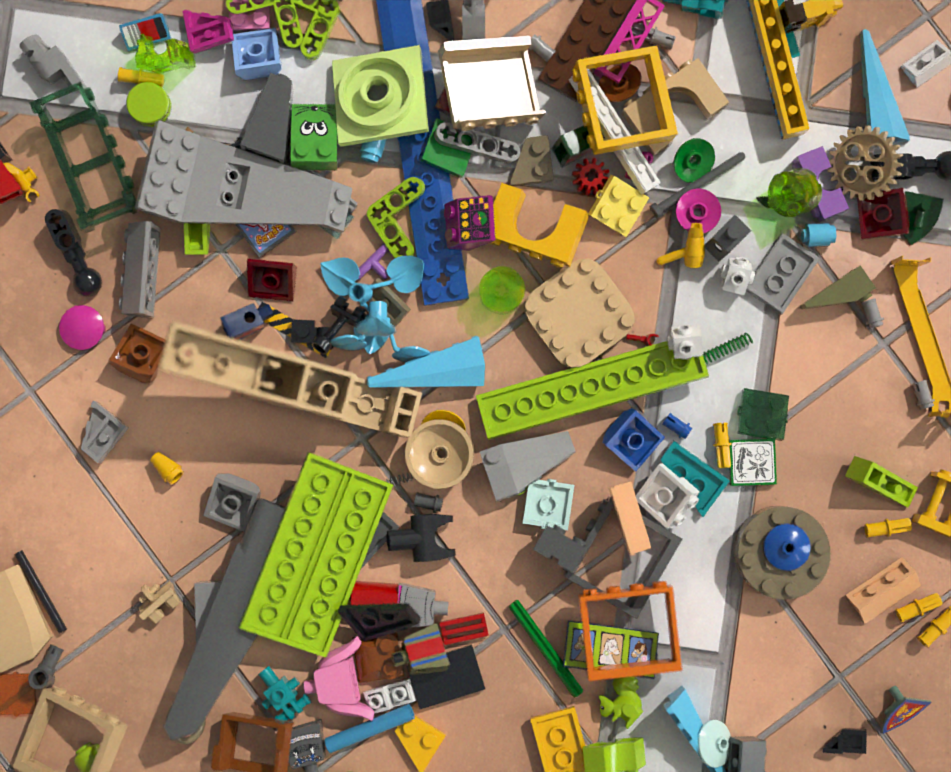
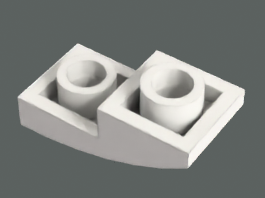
[363,678,417,713]

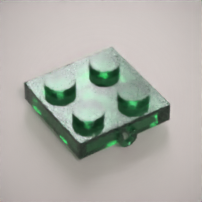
[737,388,789,441]

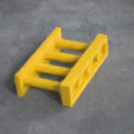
[911,469,951,538]

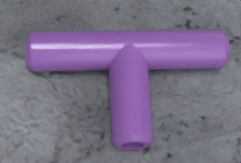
[358,243,389,280]

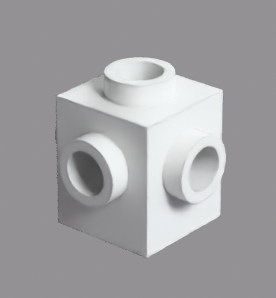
[720,257,755,295]
[668,324,703,359]

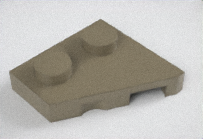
[510,135,554,186]

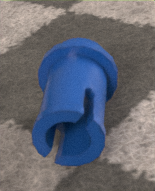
[662,413,693,439]

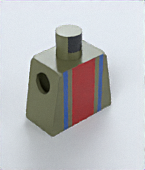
[391,623,450,675]

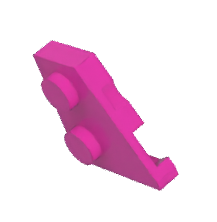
[183,10,234,54]

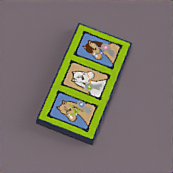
[563,621,659,680]

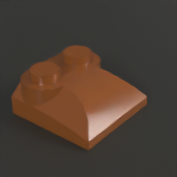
[109,323,165,383]
[352,632,405,683]

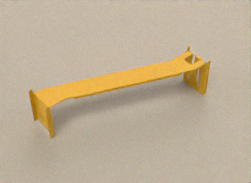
[891,256,951,418]

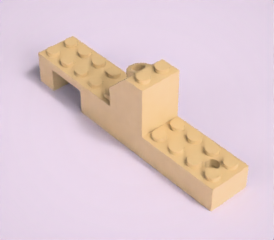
[157,322,422,437]

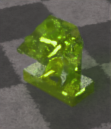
[135,34,196,74]

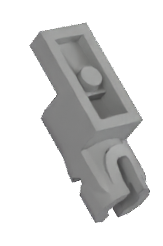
[19,34,87,92]

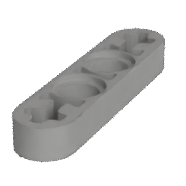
[434,122,520,164]

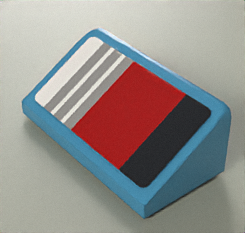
[119,13,171,51]

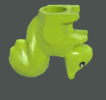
[599,677,644,729]

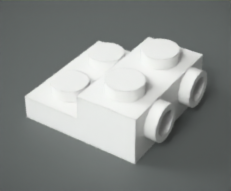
[636,463,700,529]

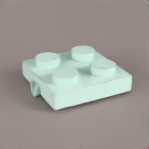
[523,479,575,530]

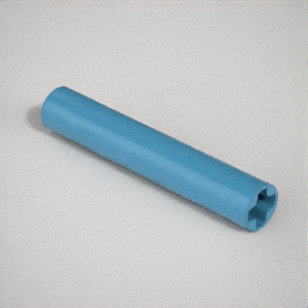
[325,704,415,753]

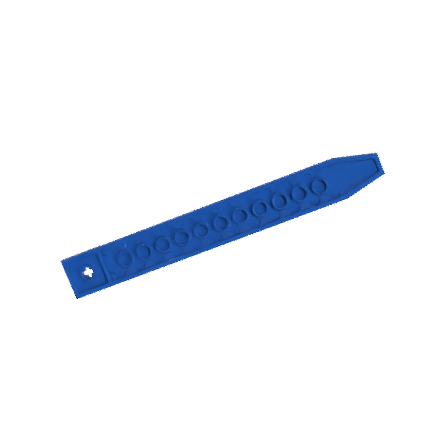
[376,0,469,306]

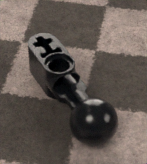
[869,151,951,180]
[45,209,102,297]

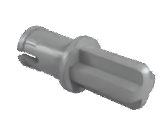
[631,23,676,50]

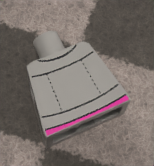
[398,583,449,628]

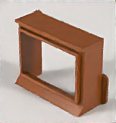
[211,712,294,772]

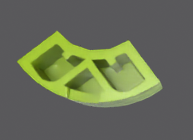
[583,737,646,772]

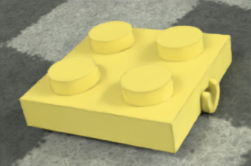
[588,175,649,237]

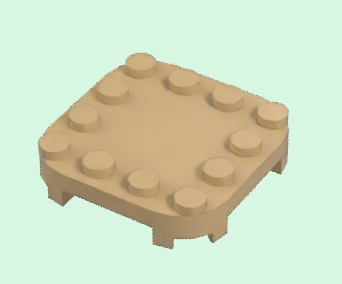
[525,258,635,368]

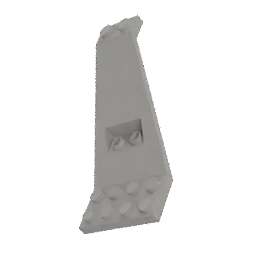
[135,120,353,232]

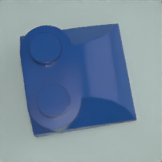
[602,408,665,472]

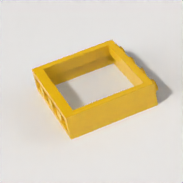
[572,46,678,155]

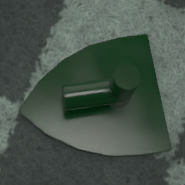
[903,191,944,245]

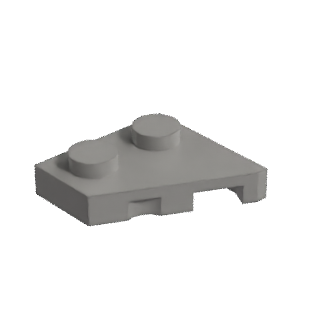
[81,401,129,464]

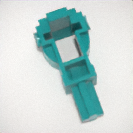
[663,0,728,19]

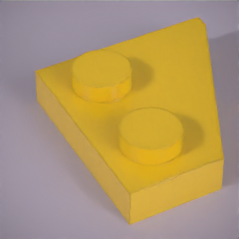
[395,714,446,772]

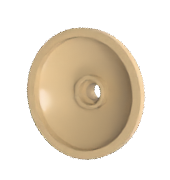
[405,420,474,489]

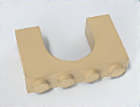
[622,58,729,157]

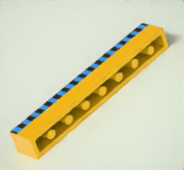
[746,0,810,140]

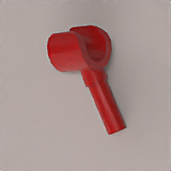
[626,334,659,346]

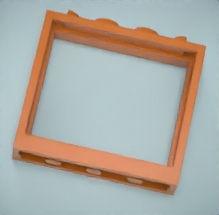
[578,581,682,681]

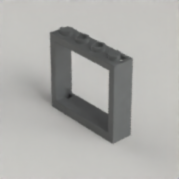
[563,496,682,619]

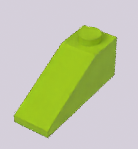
[845,456,918,508]

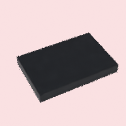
[406,644,485,709]

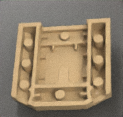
[0,564,53,673]

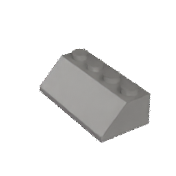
[119,221,161,318]

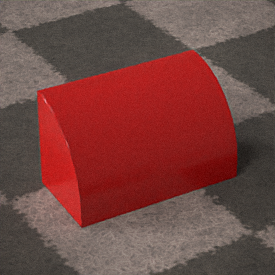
[351,581,399,605]

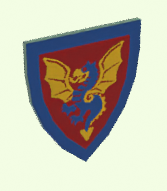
[882,686,932,733]

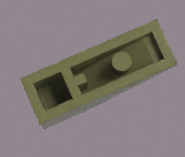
[800,265,876,310]

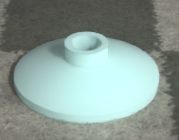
[698,720,731,767]

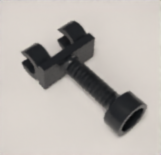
[312,296,367,355]

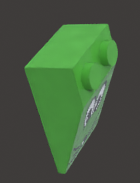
[291,104,337,171]

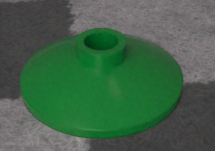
[673,138,715,182]

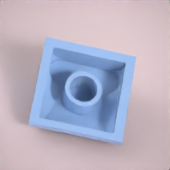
[232,28,282,80]

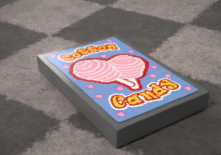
[225,196,296,258]

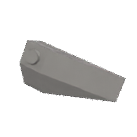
[480,431,576,502]

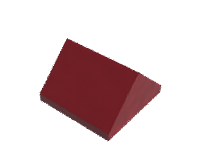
[247,259,297,302]

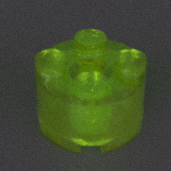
[767,168,822,217]
[479,266,525,314]

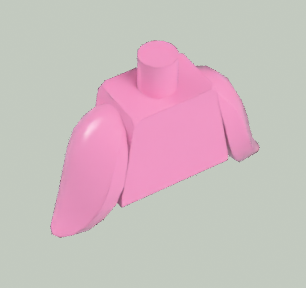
[304,636,374,721]

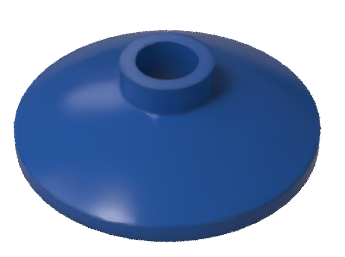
[764,524,811,571]

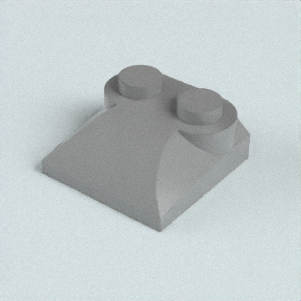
[203,473,261,532]

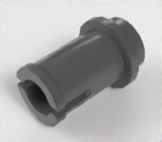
[414,492,443,513]

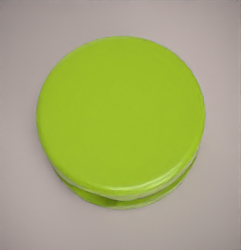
[126,82,171,127]

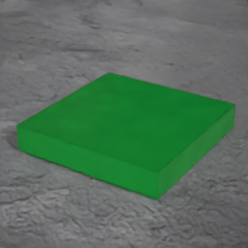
[420,118,472,178]

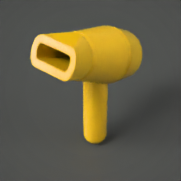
[657,223,705,268]

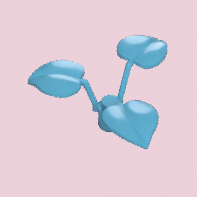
[320,256,424,354]
[330,301,433,362]

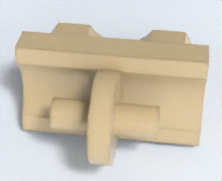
[138,580,180,624]

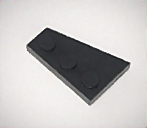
[338,603,421,642]

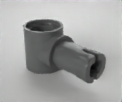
[28,644,64,690]

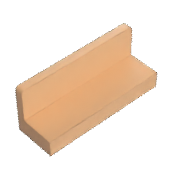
[608,481,651,556]
[846,557,921,624]

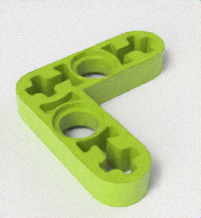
[225,0,303,48]
[285,0,340,60]
[367,177,425,258]

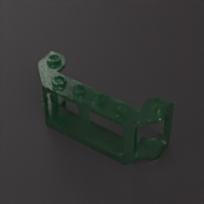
[29,82,137,233]

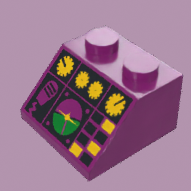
[444,195,495,251]

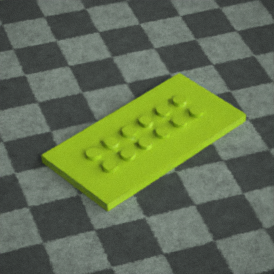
[239,452,393,658]

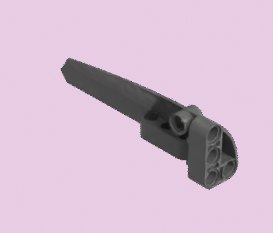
[164,498,286,740]

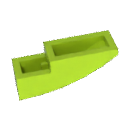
[184,223,210,255]

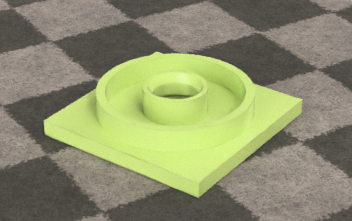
[332,45,429,147]

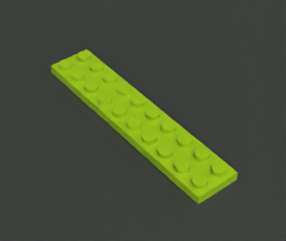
[476,341,709,440]

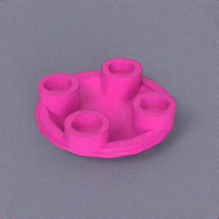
[59,305,106,350]

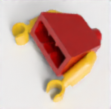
[0,160,39,204]

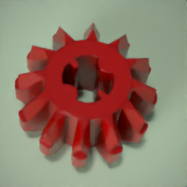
[572,158,610,197]

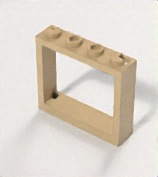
[13,686,128,772]

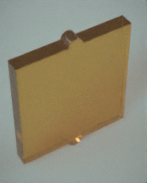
[0,671,36,717]

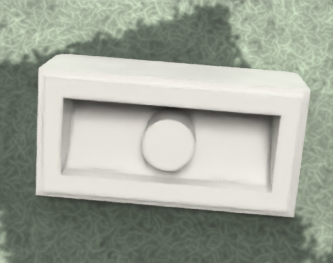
[901,40,951,88]

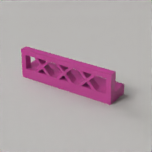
[594,0,665,83]

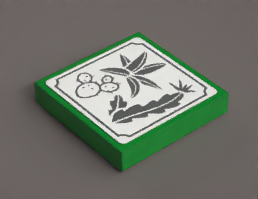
[729,439,777,486]

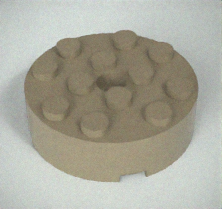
[733,506,831,600]

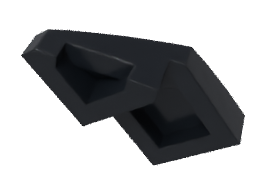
[426,0,454,42]
[823,728,867,754]

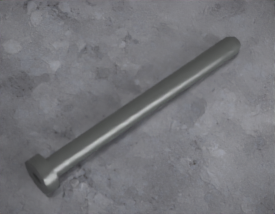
[650,152,746,219]

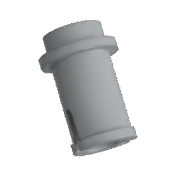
[529,34,556,62]
[862,299,884,329]
[912,380,935,410]

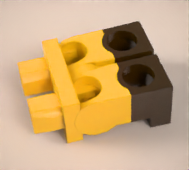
[779,0,843,34]

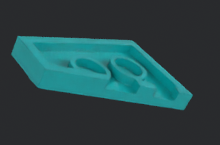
[660,440,730,517]

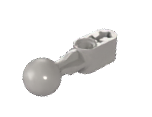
[462,0,485,41]

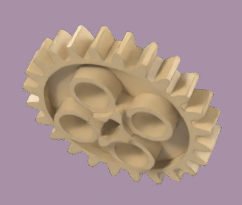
[828,126,903,201]

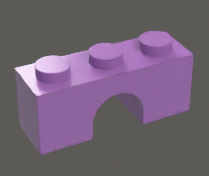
[792,146,849,222]

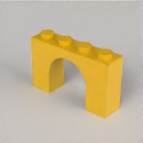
[490,183,589,268]

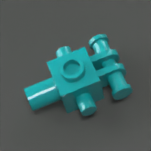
[258,666,312,721]

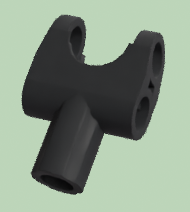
[386,514,456,562]

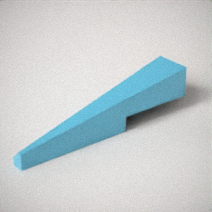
[860,30,910,142]
[367,336,485,387]
[663,686,726,772]

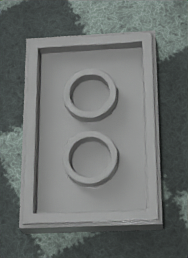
[746,233,820,315]

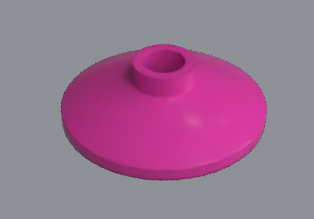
[676,189,721,233]

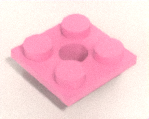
[229,0,270,30]

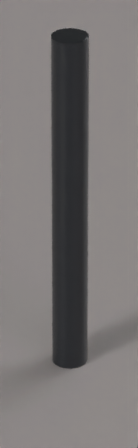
[14,550,67,634]

